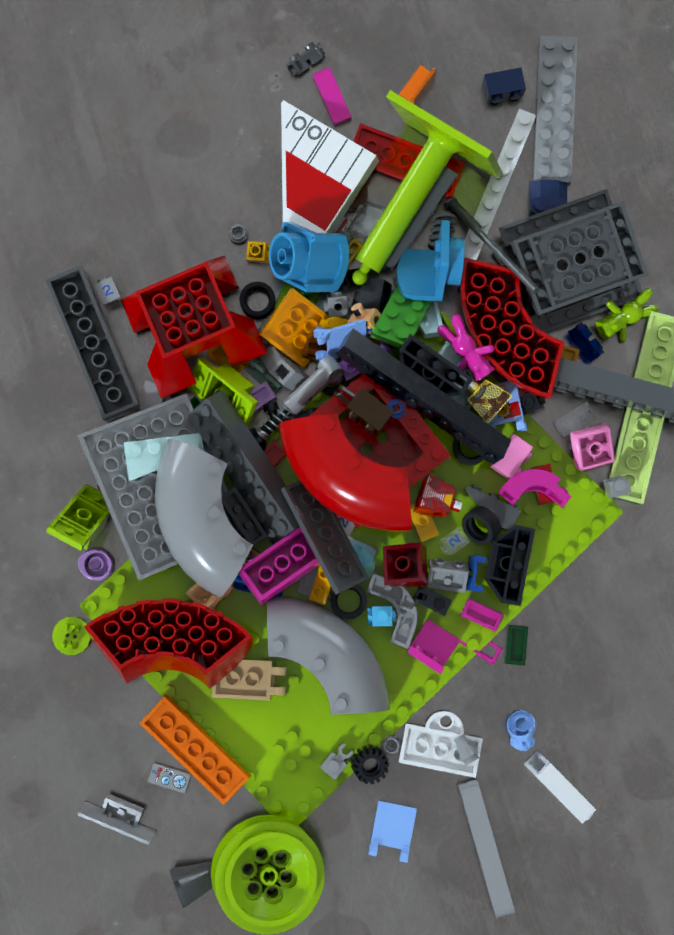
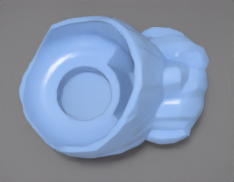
[507,710,536,751]

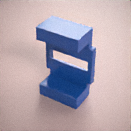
[466,556,486,592]

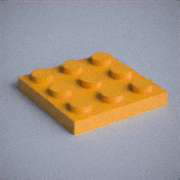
[259,288,330,369]

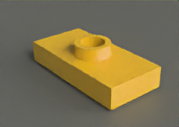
[410,503,439,542]

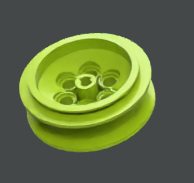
[211,815,325,934]

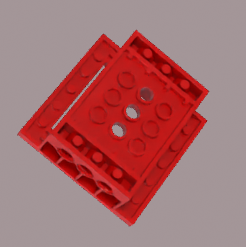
[307,374,451,528]

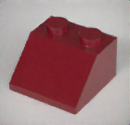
[383,542,428,587]

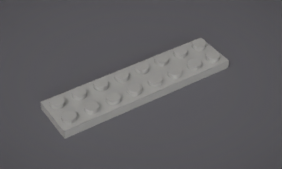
[533,35,578,185]

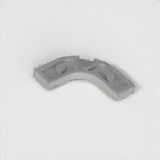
[366,574,417,649]

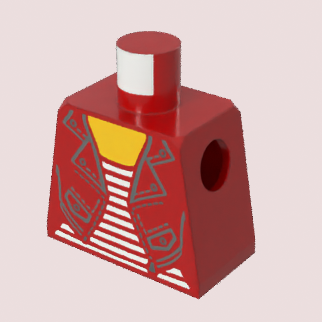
[413,474,462,517]

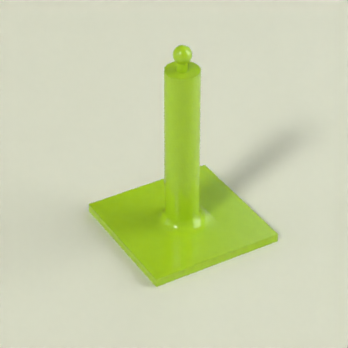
[352,90,503,285]

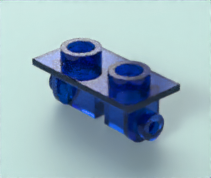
[568,322,604,362]

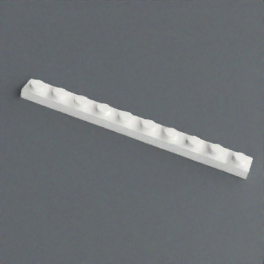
[460,108,536,284]

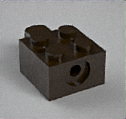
[333,385,394,436]

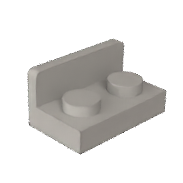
[427,558,469,593]

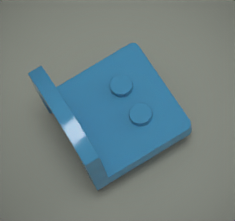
[396,220,464,302]
[269,222,349,292]

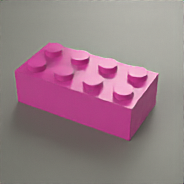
[239,527,320,606]

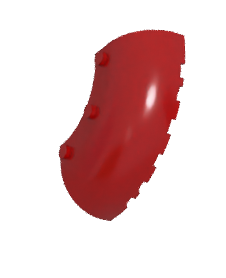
[460,257,564,399]
[279,413,412,532]
[84,599,253,689]

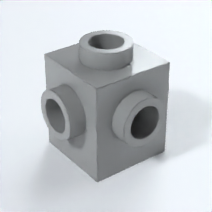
[323,291,351,318]

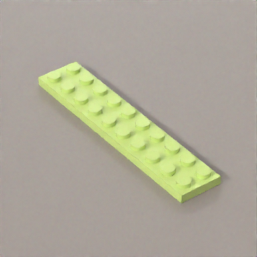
[605,311,674,504]

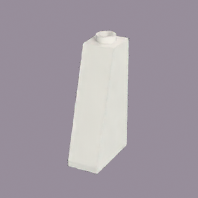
[524,751,596,824]

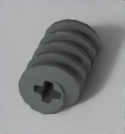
[428,212,458,251]

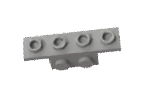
[78,793,156,845]

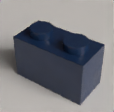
[483,67,526,103]

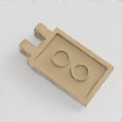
[212,659,287,701]

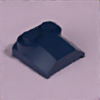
[528,180,567,217]

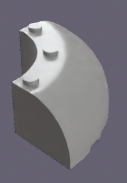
[155,439,253,598]
[267,596,390,715]

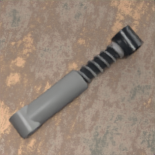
[249,356,344,451]

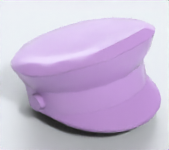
[78,547,115,581]

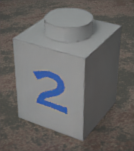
[94,277,122,309]

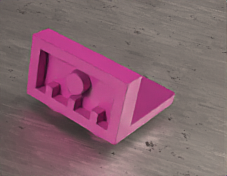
[406,620,460,674]

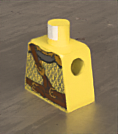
[466,378,512,423]

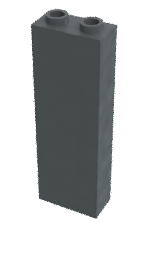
[382,166,458,272]

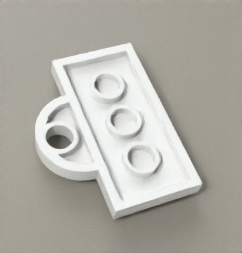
[398,711,483,778]

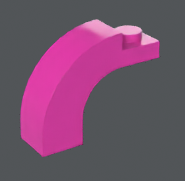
[499,469,572,508]

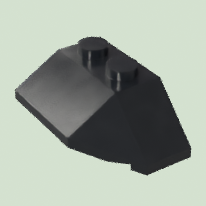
[399,334,474,396]
[484,525,535,606]

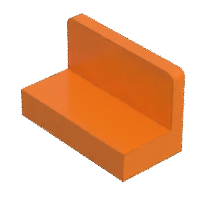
[399,65,437,105]

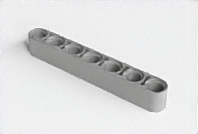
[458,779,515,918]

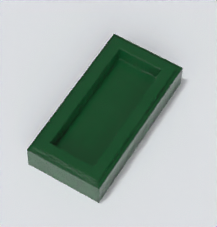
[505,625,528,666]

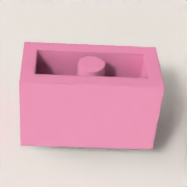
[490,434,533,480]

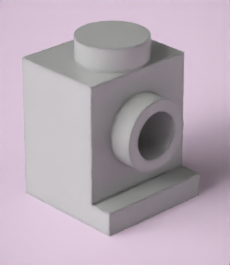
[603,475,631,499]

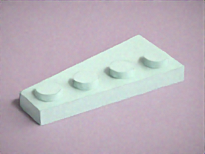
[123,433,204,482]

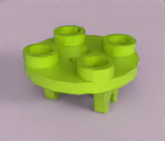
[52,617,91,655]

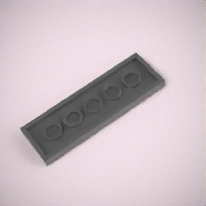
[281,481,369,595]

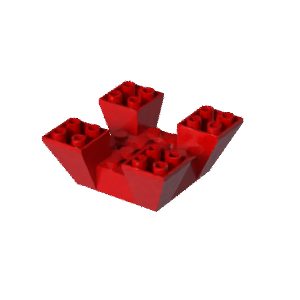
[121,255,268,399]

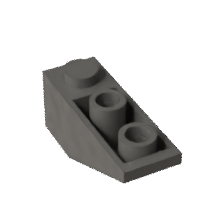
[464,485,521,531]

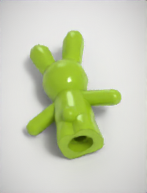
[595,288,659,342]

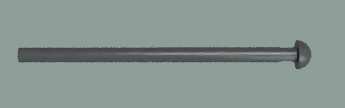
[444,197,540,294]

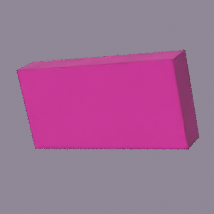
[460,598,504,632]

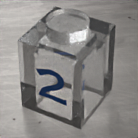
[438,527,470,556]

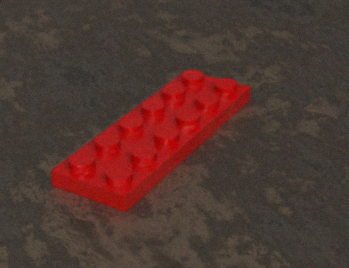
[353,123,465,198]

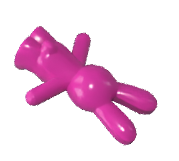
[437,314,495,381]

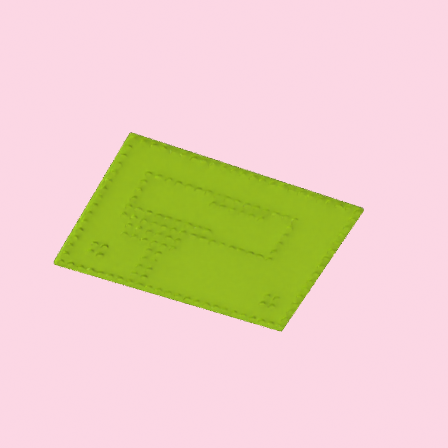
[80,329,622,826]

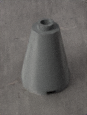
[169,862,213,908]

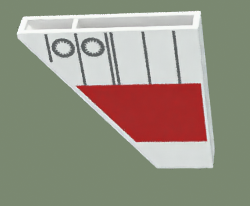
[281,100,379,233]

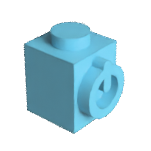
[367,606,396,626]

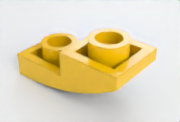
[246,241,270,264]

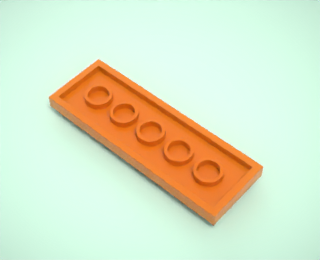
[139,694,251,805]

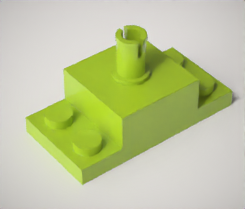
[188,357,258,427]
[46,484,110,551]

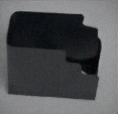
[351,278,392,314]

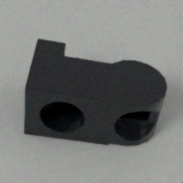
[413,586,452,616]

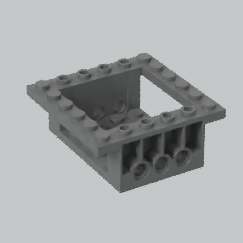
[499,189,648,333]

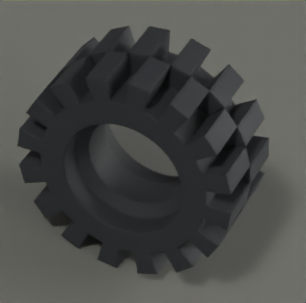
[351,745,389,784]

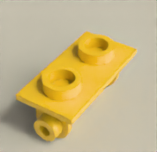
[309,566,331,605]

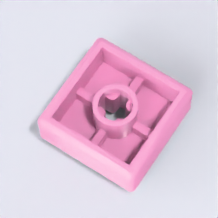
[570,423,615,471]

